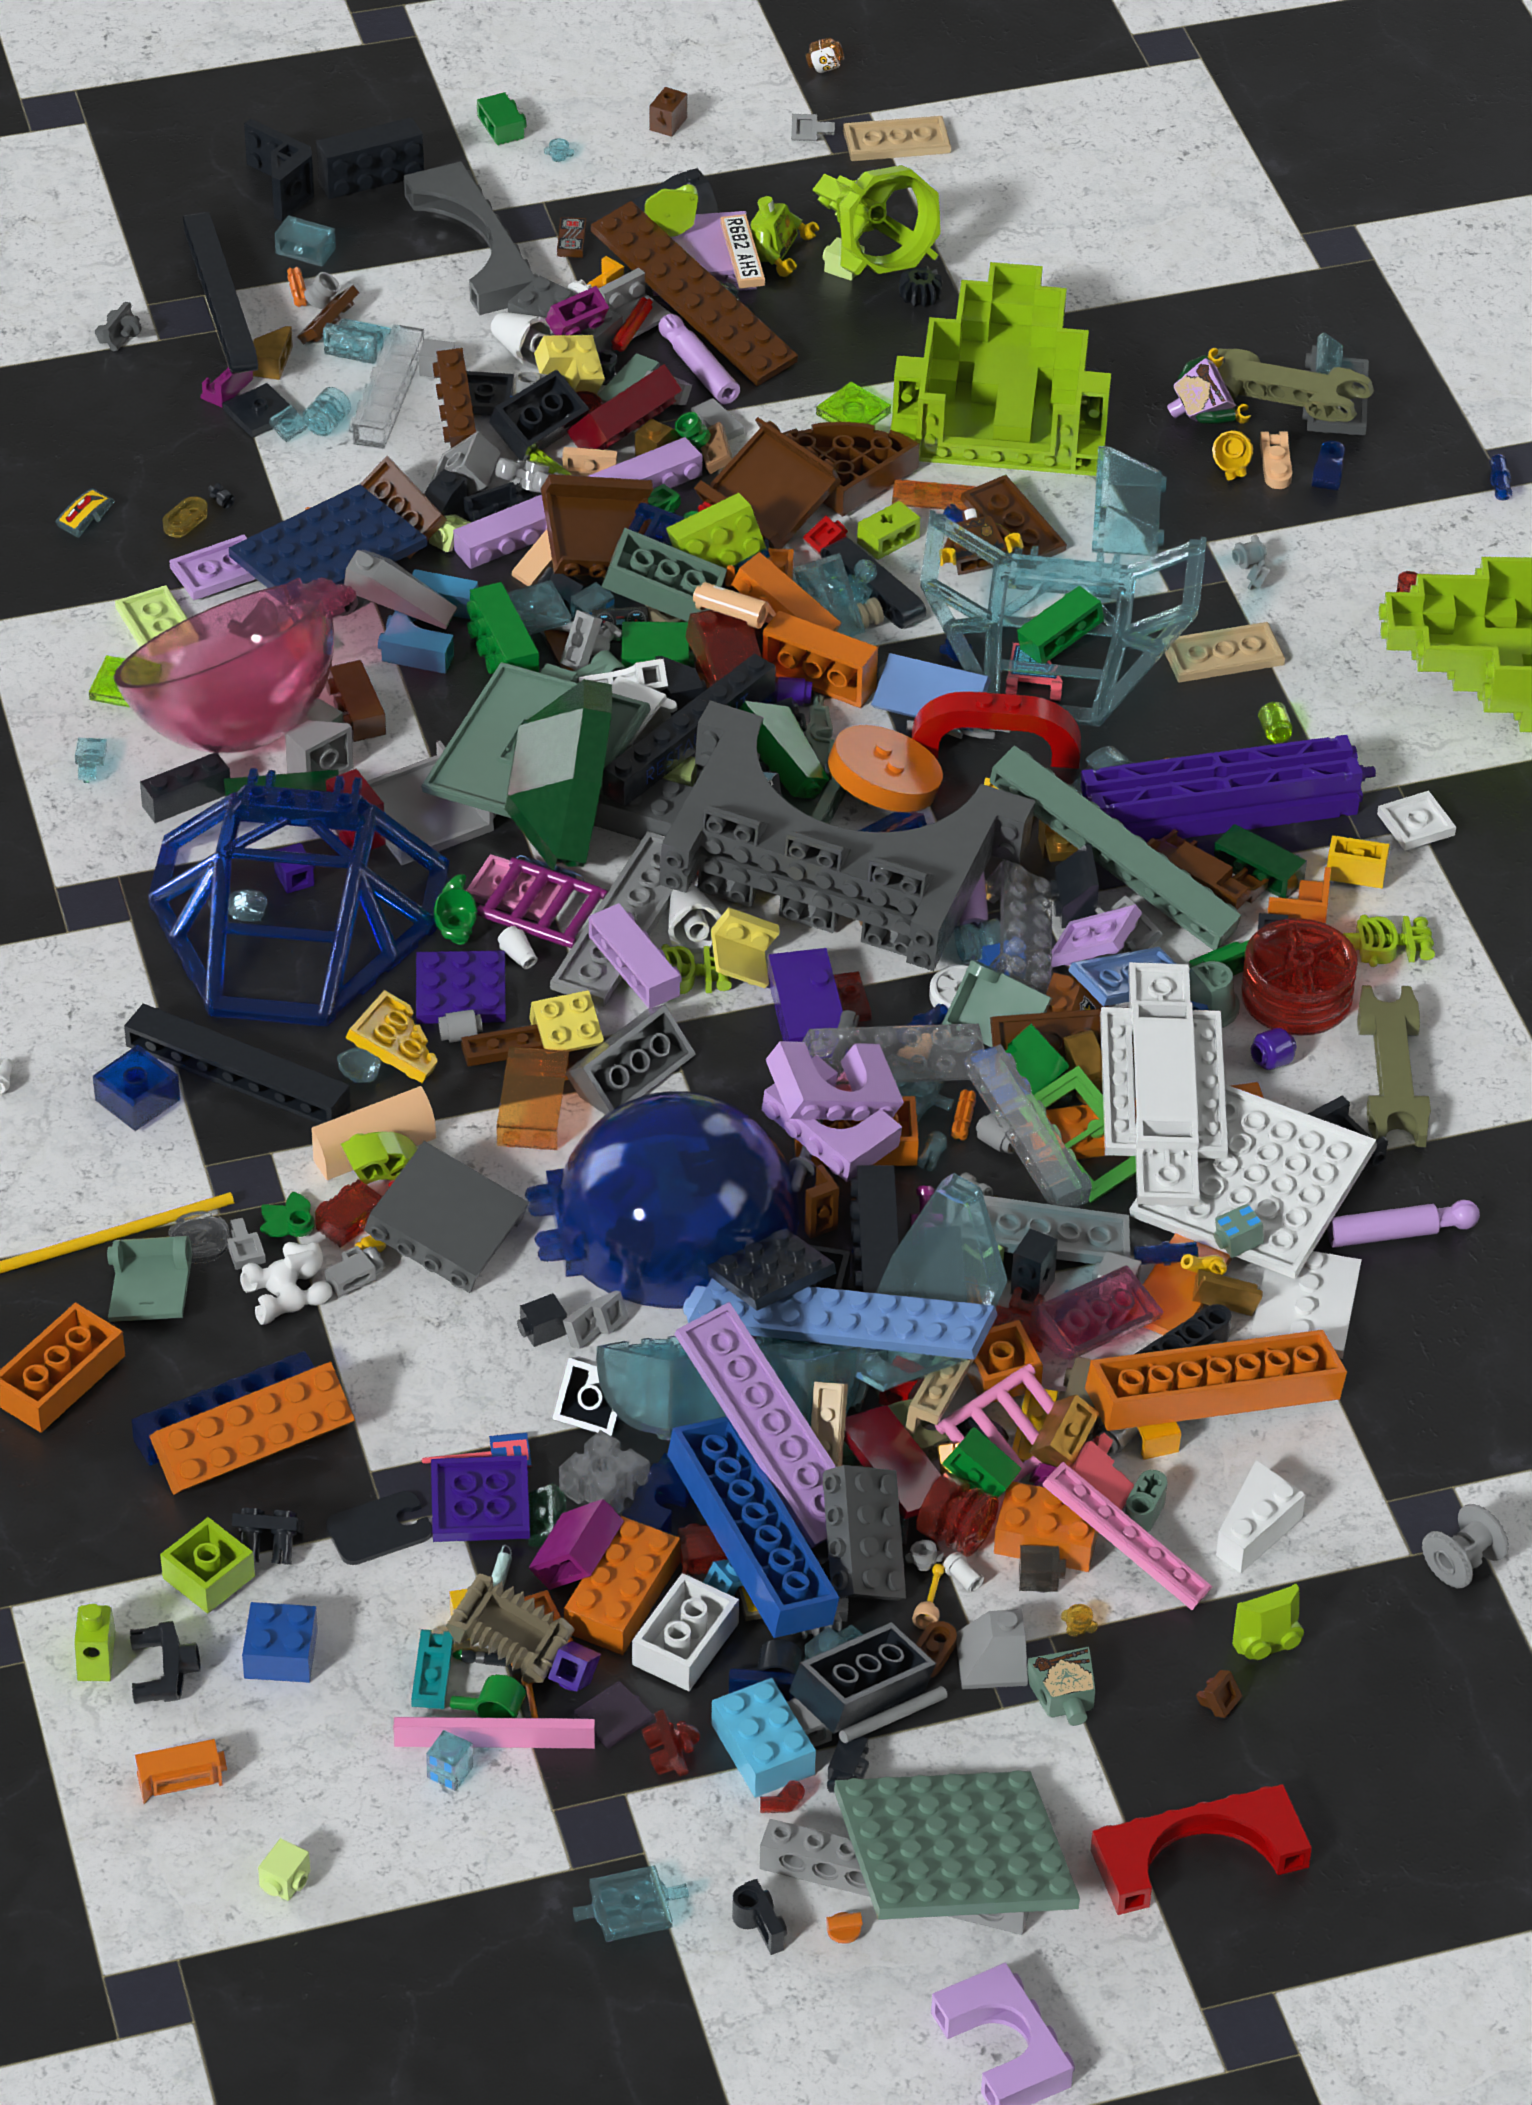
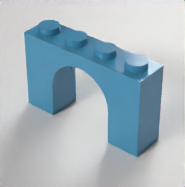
[378,569,478,674]

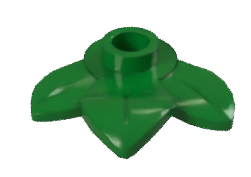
[260,1191,315,1237]

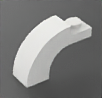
[578,659,668,692]

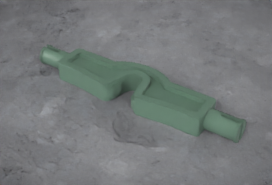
[805,695,834,779]

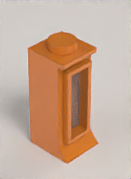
[135,1739,227,1804]

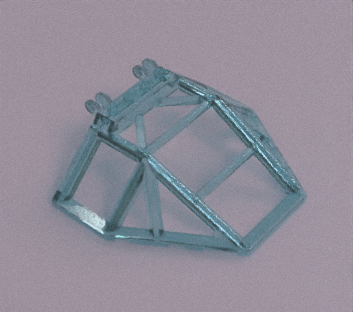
[920,510,1207,726]

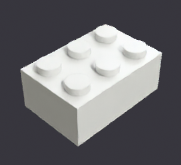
[632,1573,739,1691]

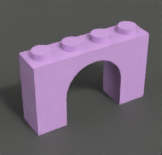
[766,1041,904,1121]
[762,1055,902,1182]
[931,1962,1075,2105]

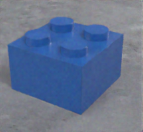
[242,1602,318,1683]

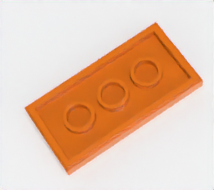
[1124,1233,1232,1335]

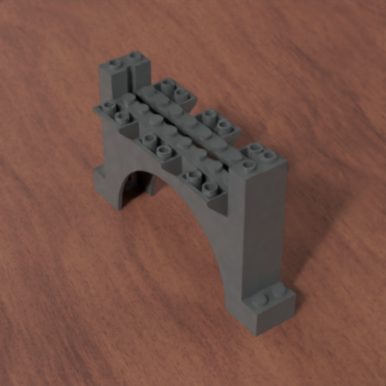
[659,701,1035,971]

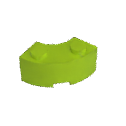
[341,1132,417,1185]

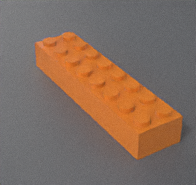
[1085,1330,1347,1431]

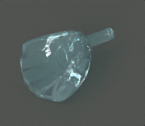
[208,889,267,922]
[337,1047,381,1083]

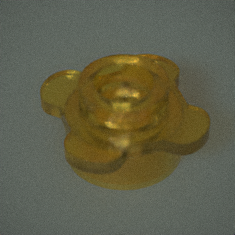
[1061,1604,1098,1637]

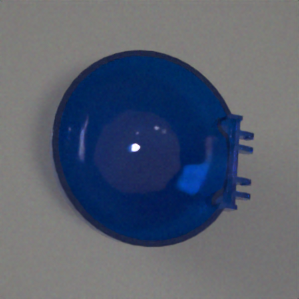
[525,1091,799,1309]

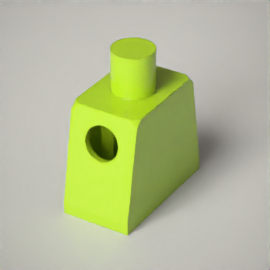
[75,1604,116,1681]

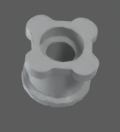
[1232,535,1267,569]

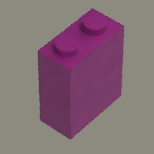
[529,1499,624,1590]

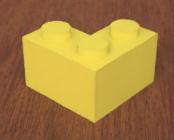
[534,335,605,397]

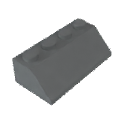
[565,1004,696,1119]

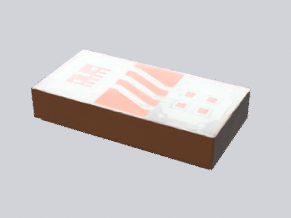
[557,217,586,258]

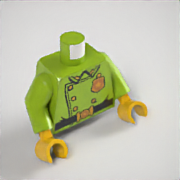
[751,196,820,277]

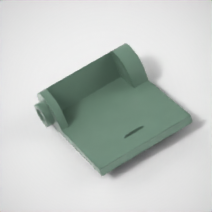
[942,960,1053,1048]
[107,1236,192,1322]

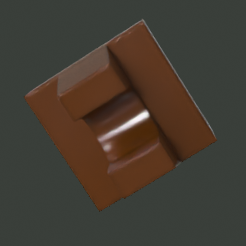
[1196,1670,1242,1718]

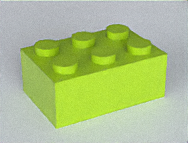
[666,493,767,569]

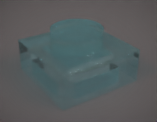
[269,405,307,442]

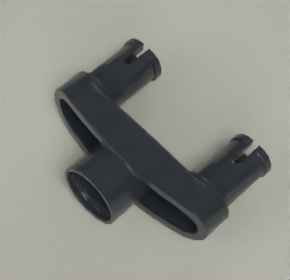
[130,1621,201,1704]

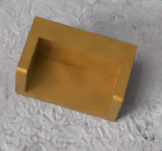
[1029,1394,1099,1467]

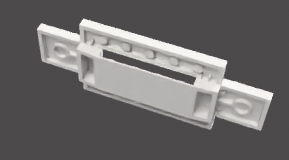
[1100,962,1228,1206]

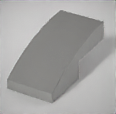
[563,1291,629,1349]

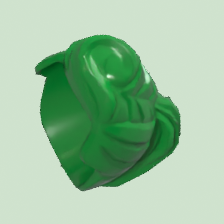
[434,874,477,945]

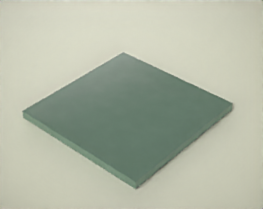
[421,662,651,818]

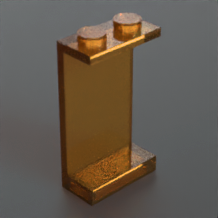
[496,1047,569,1150]

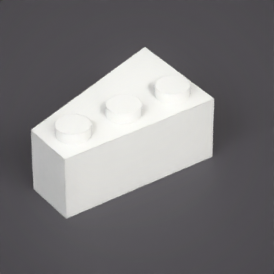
[1216,1460,1306,1573]

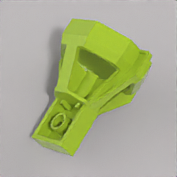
[812,165,941,276]

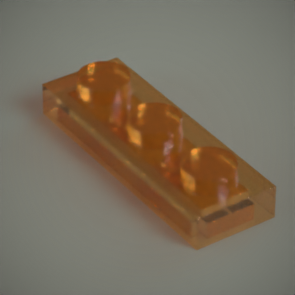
[892,480,975,511]

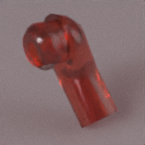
[760,1780,805,1813]

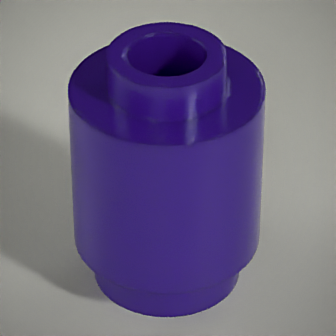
[771,677,812,706]

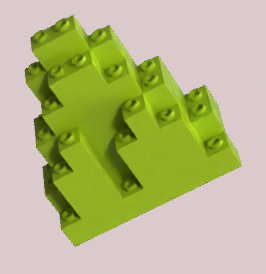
[891,262,1111,477]
[1378,557,1532,732]

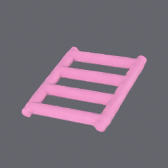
[935,1363,1055,1482]

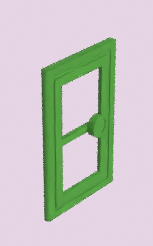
[1015,1065,1136,1203]

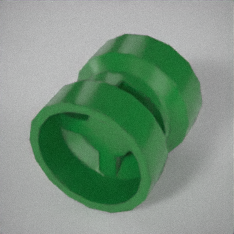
[675,412,711,449]

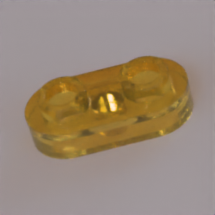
[163,497,208,538]

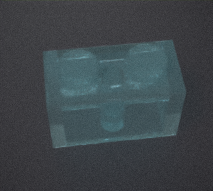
[275,215,336,266]

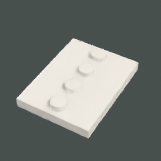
[1250,1251,1362,1359]

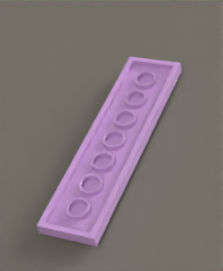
[674,1302,836,1548]

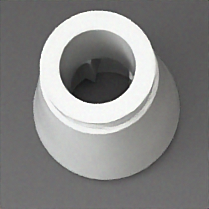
[498,926,538,969]

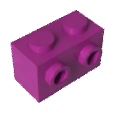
[545,286,609,335]

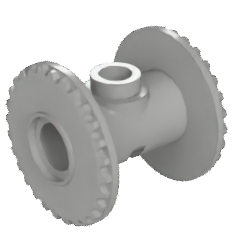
[1422,1504,1509,1588]

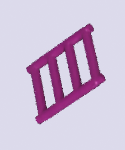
[477,857,608,948]

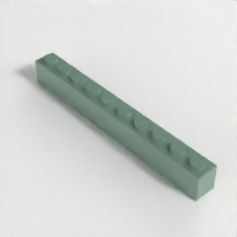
[989,745,1241,950]

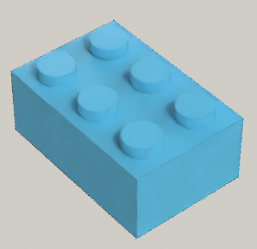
[712,1678,816,1798]

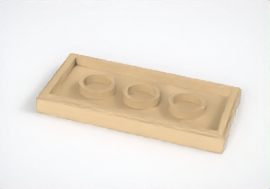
[843,116,951,161]
[1162,622,1285,683]

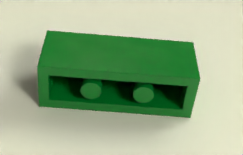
[1017,585,1104,665]

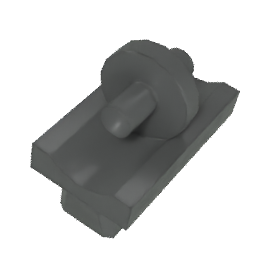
[95,302,142,351]

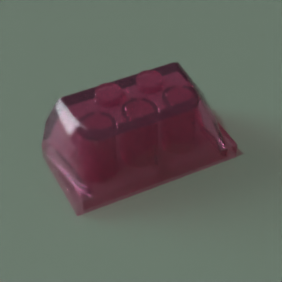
[1029,1265,1164,1361]

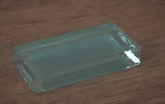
[1316,332,1343,375]

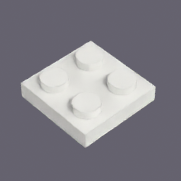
[1377,791,1456,851]

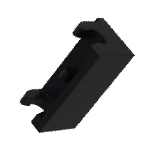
[464,482,524,523]

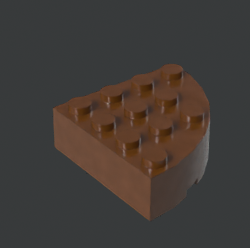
[783,422,920,517]

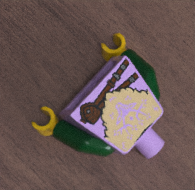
[1167,348,1251,424]

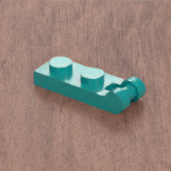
[411,1629,454,1709]

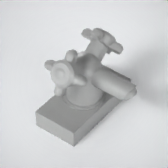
[560,610,622,670]

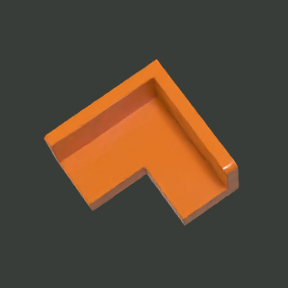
[1268,867,1331,931]

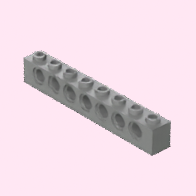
[760,1819,1029,1935]

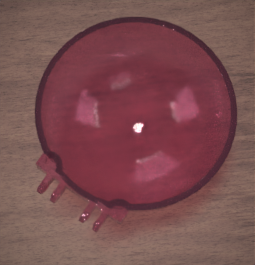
[114,578,356,754]

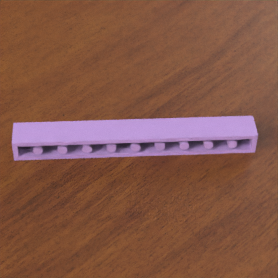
[453,437,702,569]

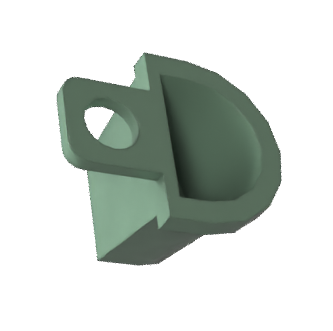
[1189,961,1240,1028]

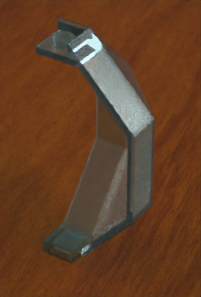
[855,1173,1008,1392]

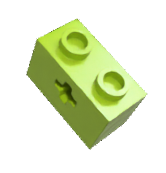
[857,501,921,560]

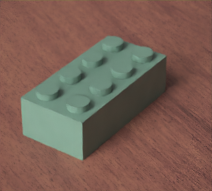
[602,528,727,628]

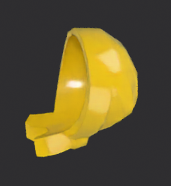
[1212,430,1253,481]

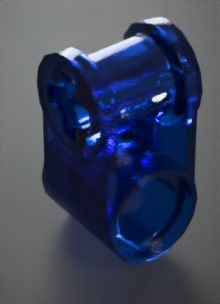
[1312,441,1345,491]

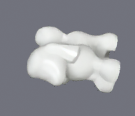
[240,1242,332,1325]

